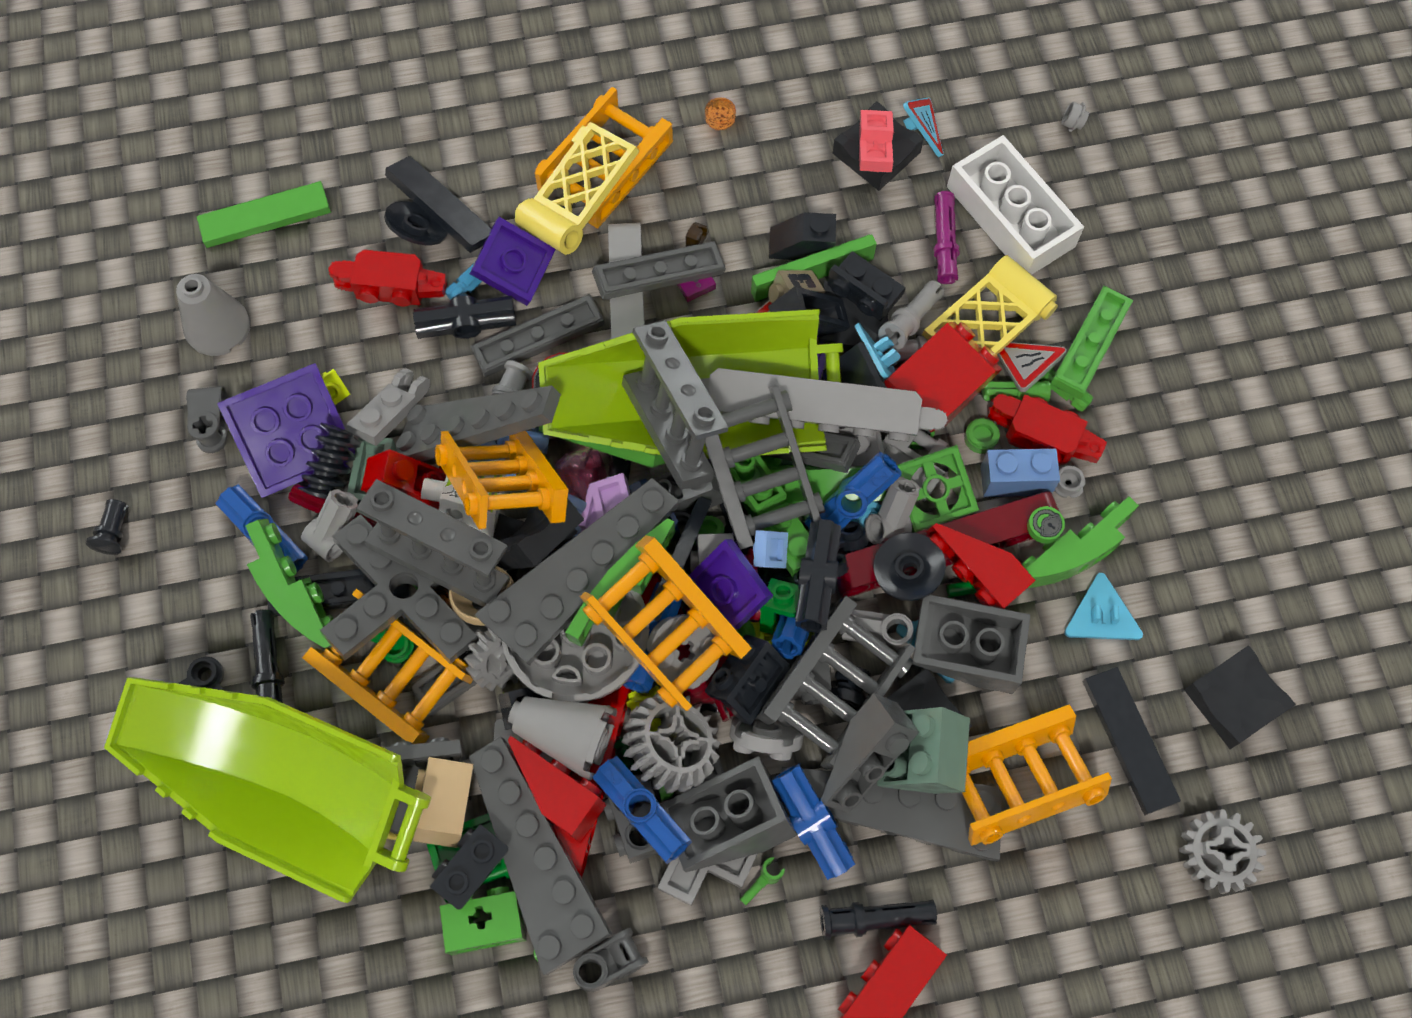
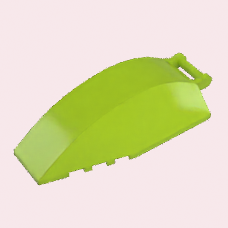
[538,309,843,459]
[104,677,431,903]

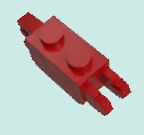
[328,250,447,307]
[988,393,1107,466]

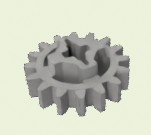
[465,628,518,691]
[1179,809,1266,894]

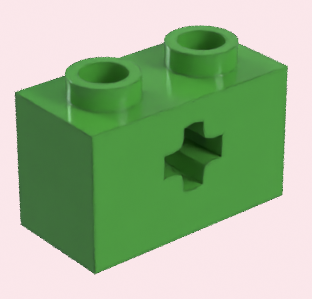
[440,887,526,956]

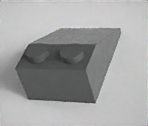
[912,595,1031,694]
[660,756,797,872]

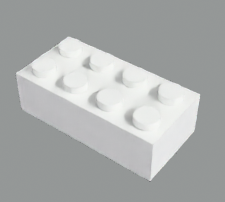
[947,135,1084,275]

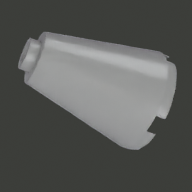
[176,274,250,356]
[508,696,617,780]

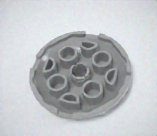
[501,590,649,703]

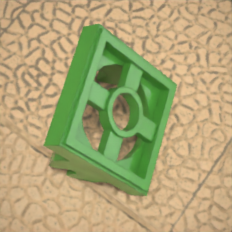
[897,445,979,533]

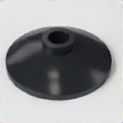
[384,201,448,246]
[874,533,946,601]

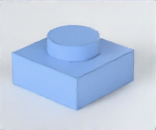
[753,530,788,568]

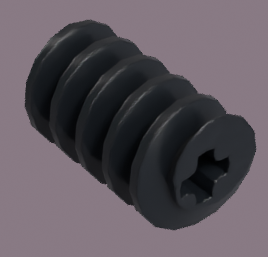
[297,422,361,499]

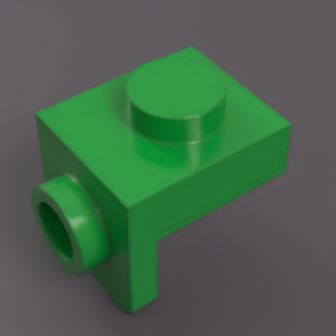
[760,578,800,635]

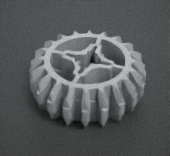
[621,694,721,793]

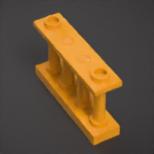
[535,87,673,229]
[435,431,568,529]
[580,535,752,711]
[302,589,473,744]
[962,704,1112,846]

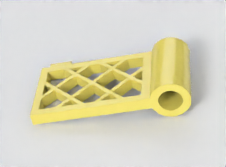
[515,122,639,255]
[922,255,1058,355]

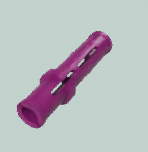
[934,191,960,284]

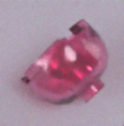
[553,448,607,502]

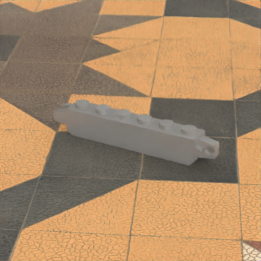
[701,368,948,442]

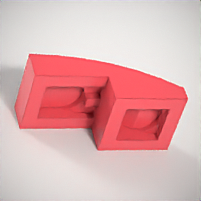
[859,110,894,172]

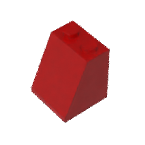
[884,322,1002,432]

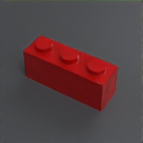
[837,925,947,1018]

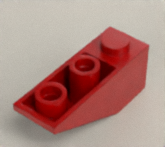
[361,449,446,510]
[925,523,1036,609]
[508,736,606,842]

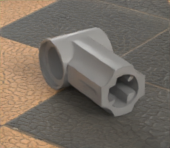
[865,476,921,545]
[301,489,358,562]
[842,609,913,650]

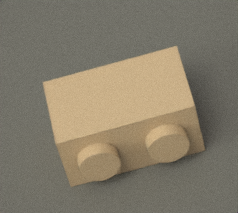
[413,757,473,848]

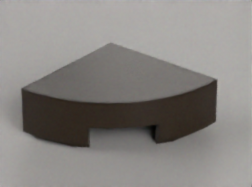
[685,222,709,247]

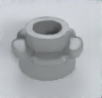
[1061,101,1089,132]
[1055,466,1086,498]

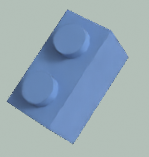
[981,449,1060,497]

